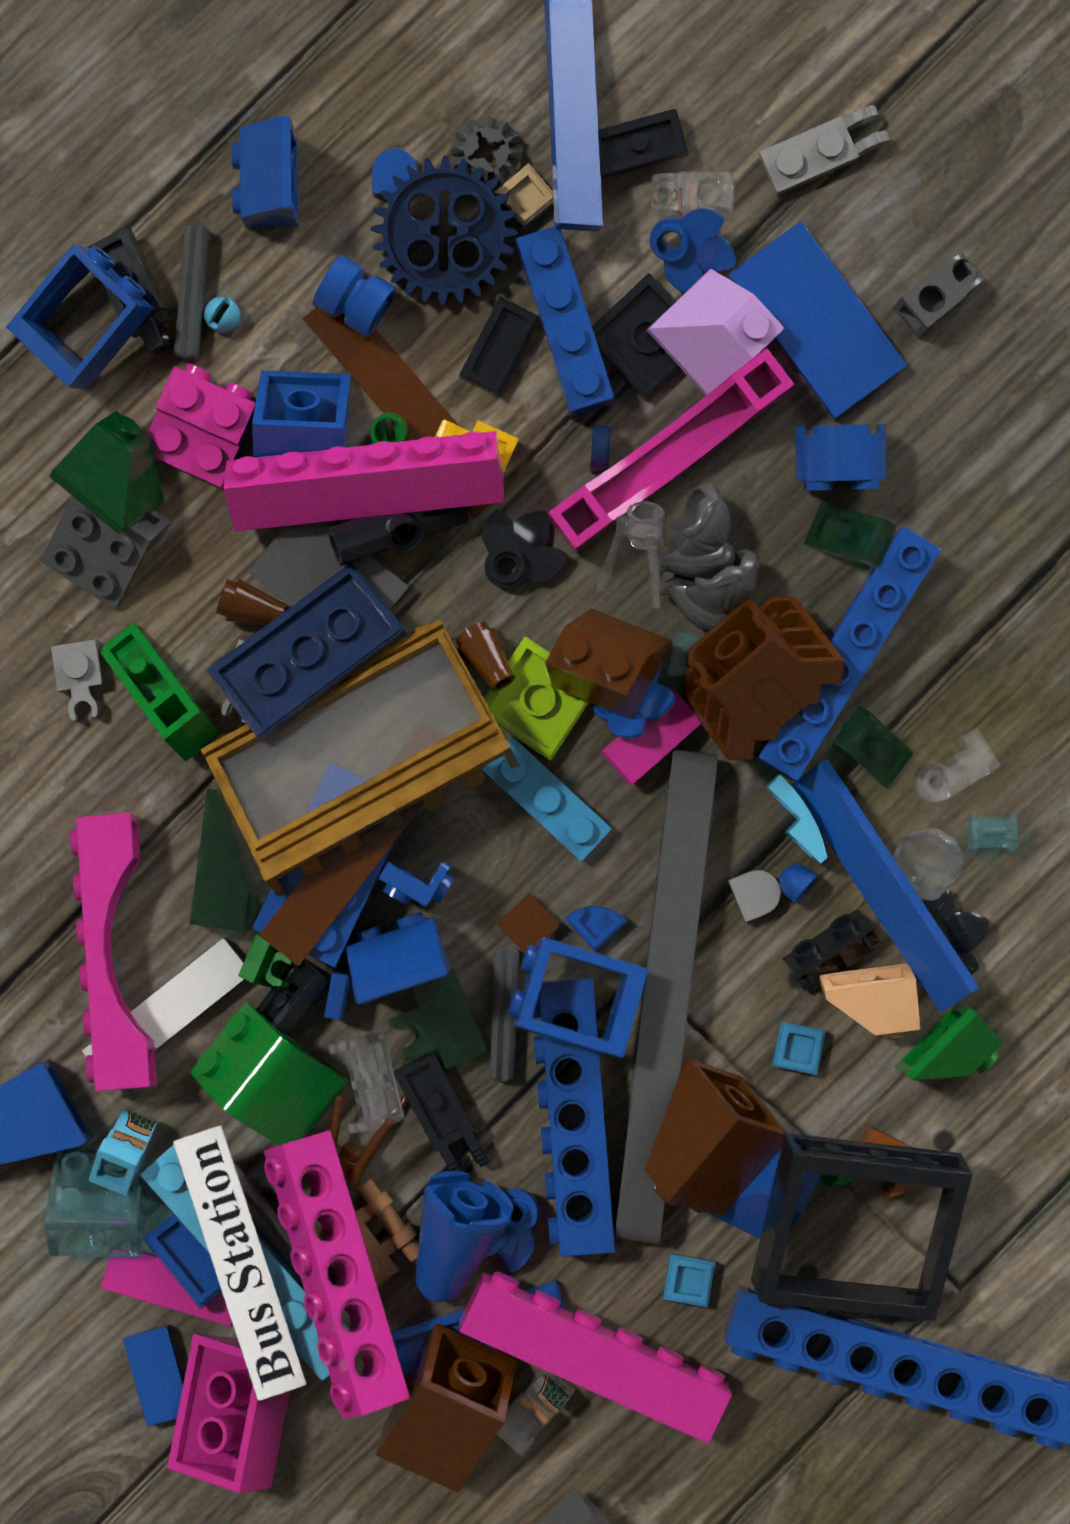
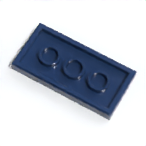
[206,562,407,743]

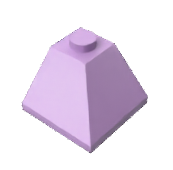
[647,269,784,396]

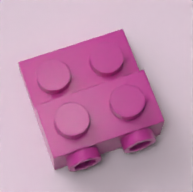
[147,364,256,489]

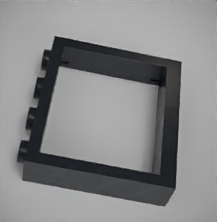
[751,1133,973,1322]

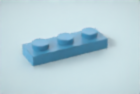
[483,737,612,862]

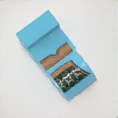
[88,1108,158,1196]

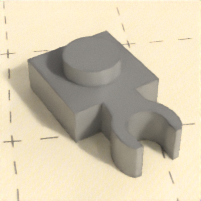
[51,640,104,721]

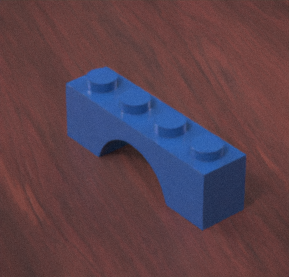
[516,226,614,419]

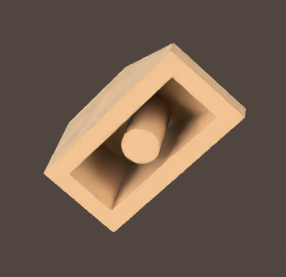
[819,963,921,1038]

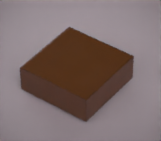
[497,893,560,953]

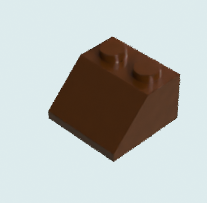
[545,608,673,719]

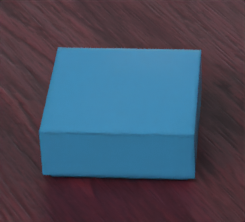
[771,1021,826,1075]
[663,1253,715,1307]

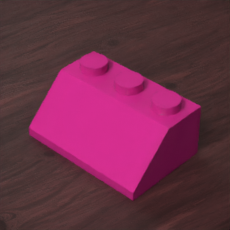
[167,1333,297,1493]

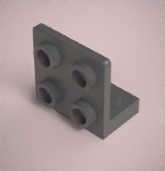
[41,496,172,608]

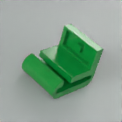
[190,1001,349,1145]

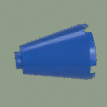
[415,1171,513,1302]

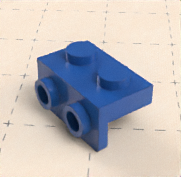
[379,861,455,907]

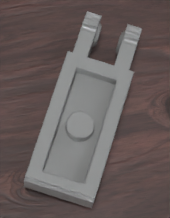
[758,105,890,196]

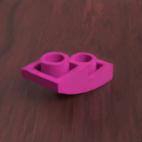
[600,689,701,786]

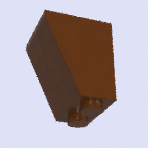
[645,1059,787,1216]
[376,1323,517,1492]

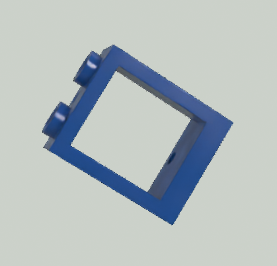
[6,244,154,390]
[508,937,648,1058]

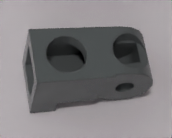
[893,252,985,338]

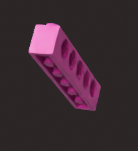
[264,1130,410,1419]

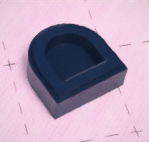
[590,425,611,473]

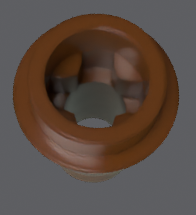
[216,579,286,626]
[456,622,515,691]

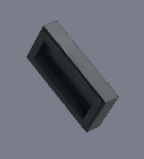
[459,296,540,398]

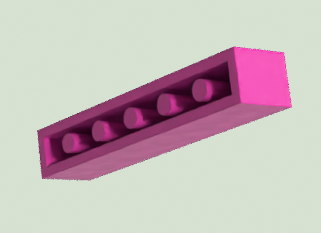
[223,431,504,531]
[459,1272,732,1444]

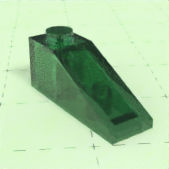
[189,789,260,931]

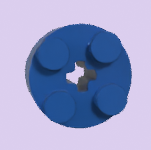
[795,424,887,491]

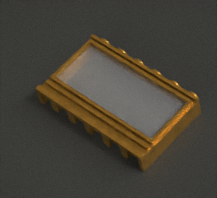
[200,619,519,897]

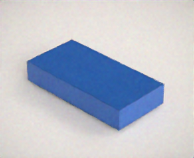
[143,1214,222,1310]
[123,1324,184,1427]

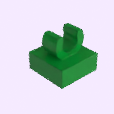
[238,934,297,988]

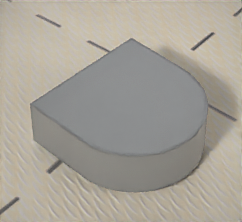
[728,870,781,922]

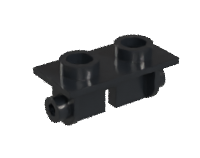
[782,909,880,991]

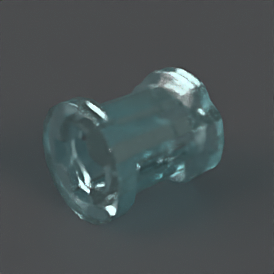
[967,813,1018,853]

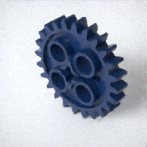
[371,156,517,305]

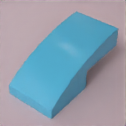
[765,775,827,864]

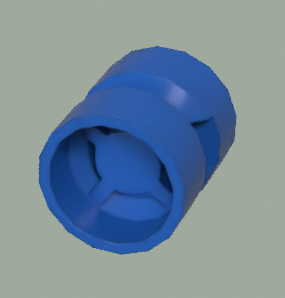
[312,254,397,338]

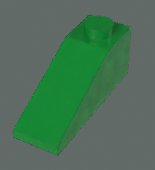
[99,622,221,762]

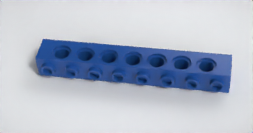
[723,1284,1070,1450]

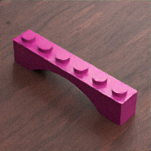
[548,348,794,553]
[70,812,157,1091]

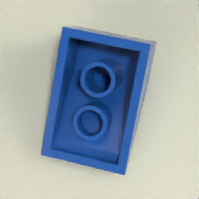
[346,912,451,1004]

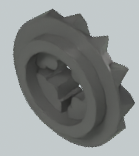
[451,116,522,188]

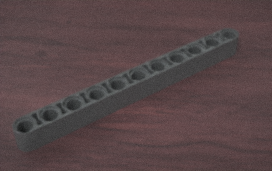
[614,749,718,1244]

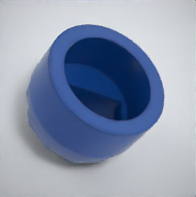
[779,864,819,904]

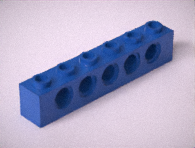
[755,526,942,782]
[532,976,615,1257]

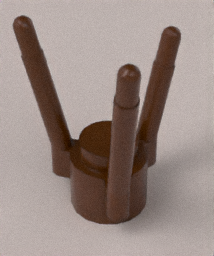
[329,1094,409,1191]

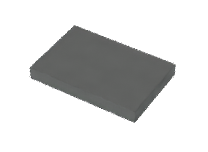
[248,521,410,611]

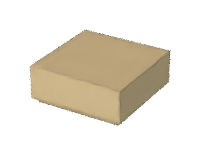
[494,163,554,229]

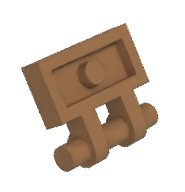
[314,1178,419,1287]

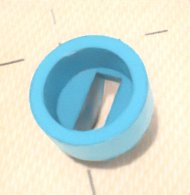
[204,296,241,334]

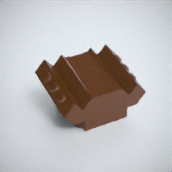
[681,596,845,760]

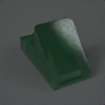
[804,503,897,569]
[832,706,914,789]

